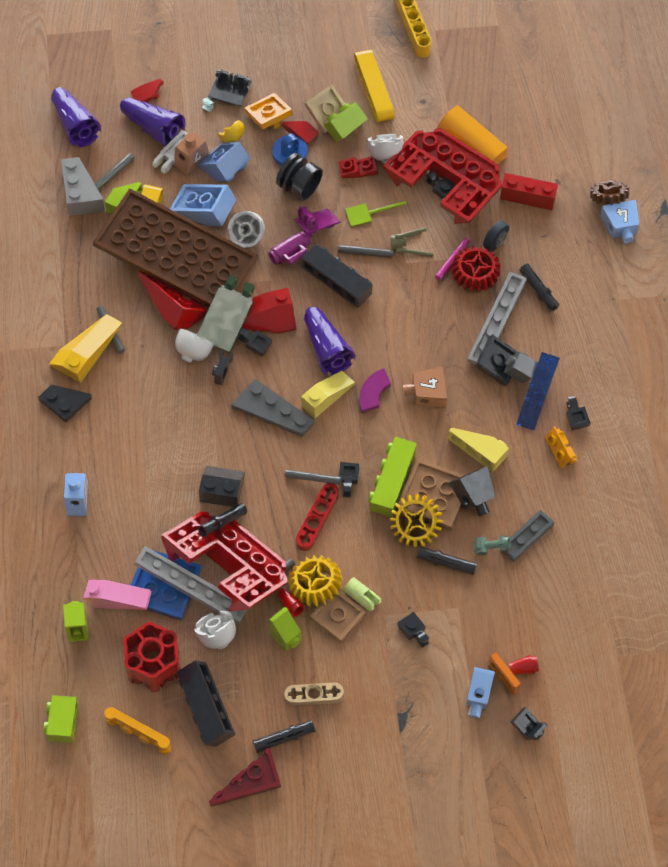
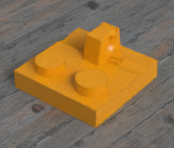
[245,93,293,130]

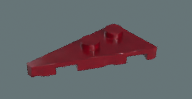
[209,748,281,807]

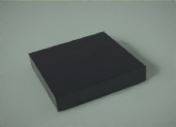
[475,334,518,386]

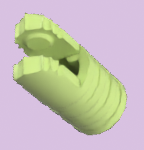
[343,577,382,611]

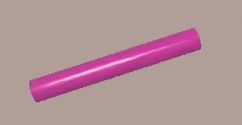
[435,237,470,281]

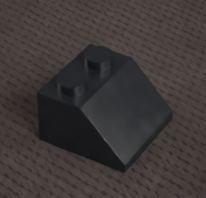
[199,466,245,507]

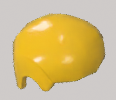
[217,120,245,143]

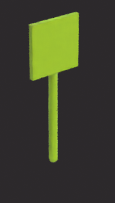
[345,201,407,227]

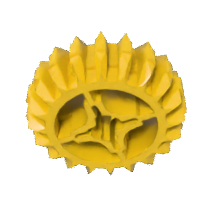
[390,494,443,547]
[288,555,343,607]

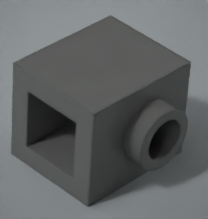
[504,352,538,383]

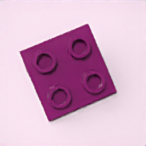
[294,206,341,234]

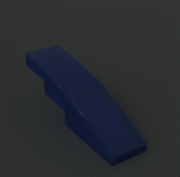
[516,352,560,430]

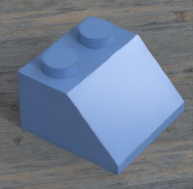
[198,142,251,182]

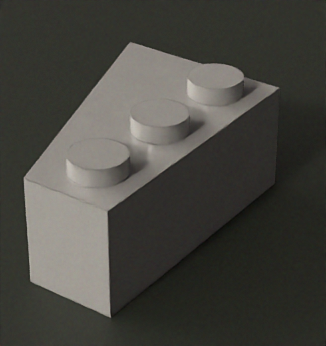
[61,157,105,216]

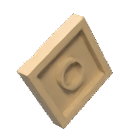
[304,84,345,134]

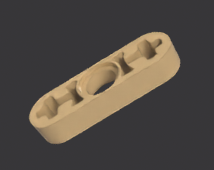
[284,682,344,706]

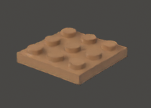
[396,458,464,530]

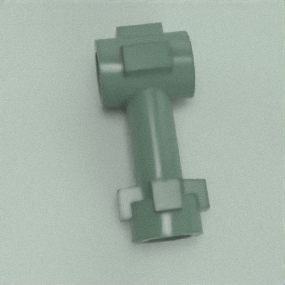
[473,535,511,555]

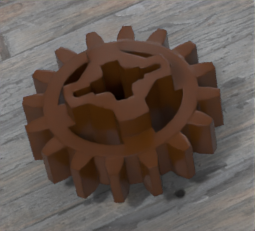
[590,180,629,205]

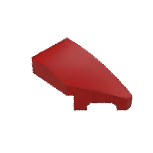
[130,79,164,103]
[281,121,319,145]

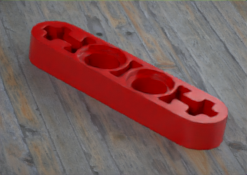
[296,483,339,551]

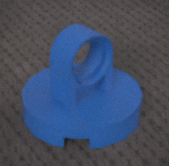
[272,133,308,166]

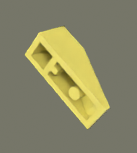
[301,371,355,419]
[448,428,509,472]

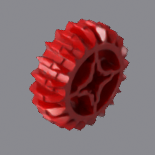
[451,245,501,293]

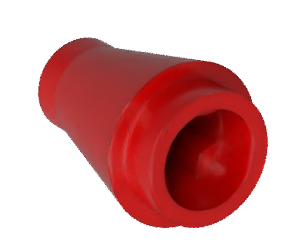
[277,588,305,617]
[509,654,539,674]

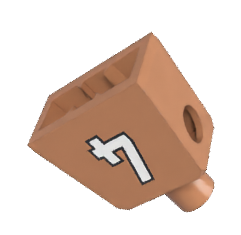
[174,132,210,176]
[402,367,447,407]

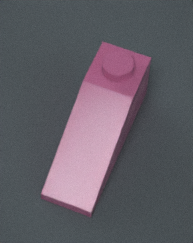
[84,580,152,610]

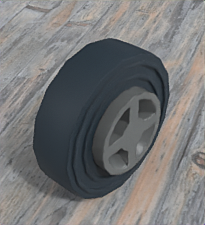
[483,220,509,252]

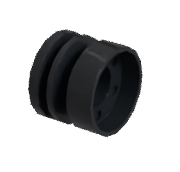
[276,153,323,201]

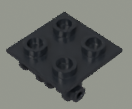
[208,69,252,107]

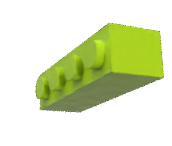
[368,437,417,517]

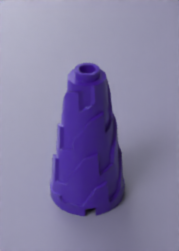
[51,88,101,147]
[120,98,186,146]
[304,307,356,375]

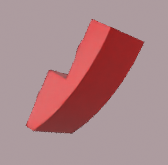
[338,156,379,178]

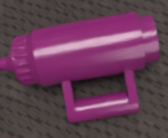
[268,231,313,265]

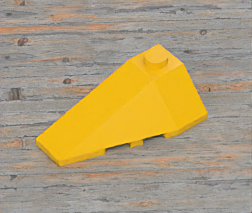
[49,314,122,383]

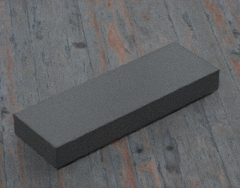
[502,510,555,562]

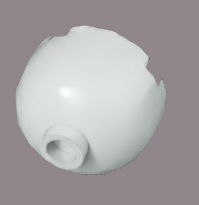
[368,134,404,164]
[228,211,265,248]
[175,329,214,363]
[194,611,236,649]

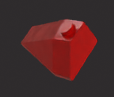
[138,271,208,330]
[243,288,297,334]

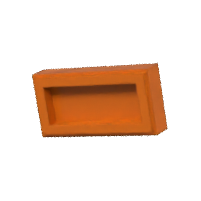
[489,652,521,694]

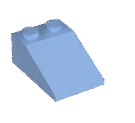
[170,184,236,226]

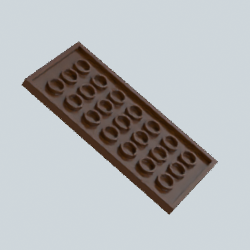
[93,188,258,307]

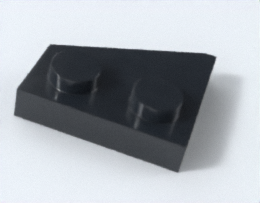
[38,384,92,422]

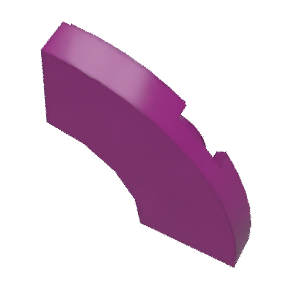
[359,368,391,413]

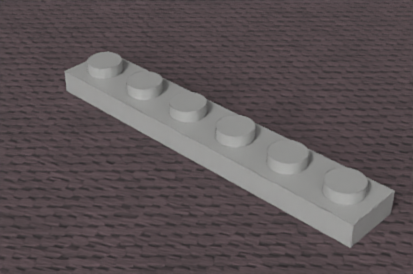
[467,272,527,365]
[134,546,247,624]

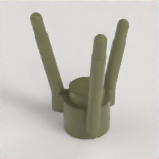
[390,228,434,256]

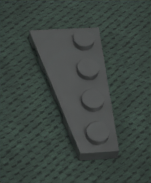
[231,379,314,437]

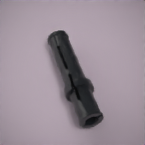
[519,263,560,311]
[198,503,247,537]
[417,546,477,575]
[253,720,316,753]

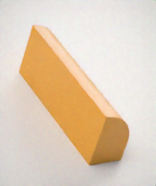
[437,105,508,164]

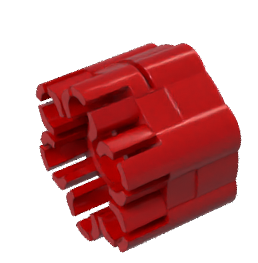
[123,622,181,692]

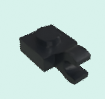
[426,171,456,199]
[238,328,272,356]
[212,349,233,385]
[566,396,591,430]
[339,462,359,497]
[397,612,429,648]

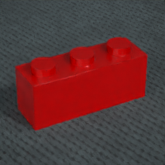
[500,173,558,210]

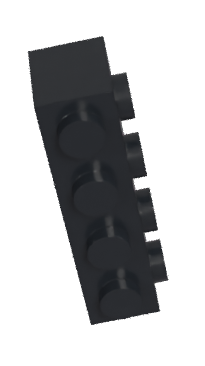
[302,244,373,308]
[177,660,236,747]

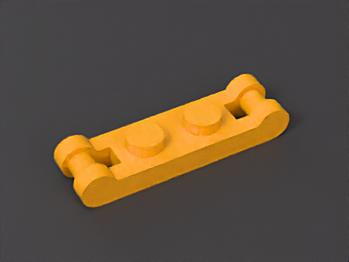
[104,707,171,755]

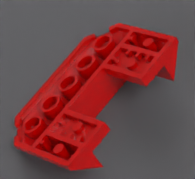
[383,128,502,224]
[161,511,288,611]

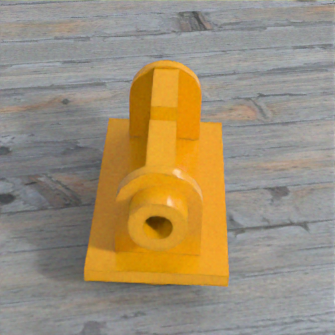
[545,427,577,469]

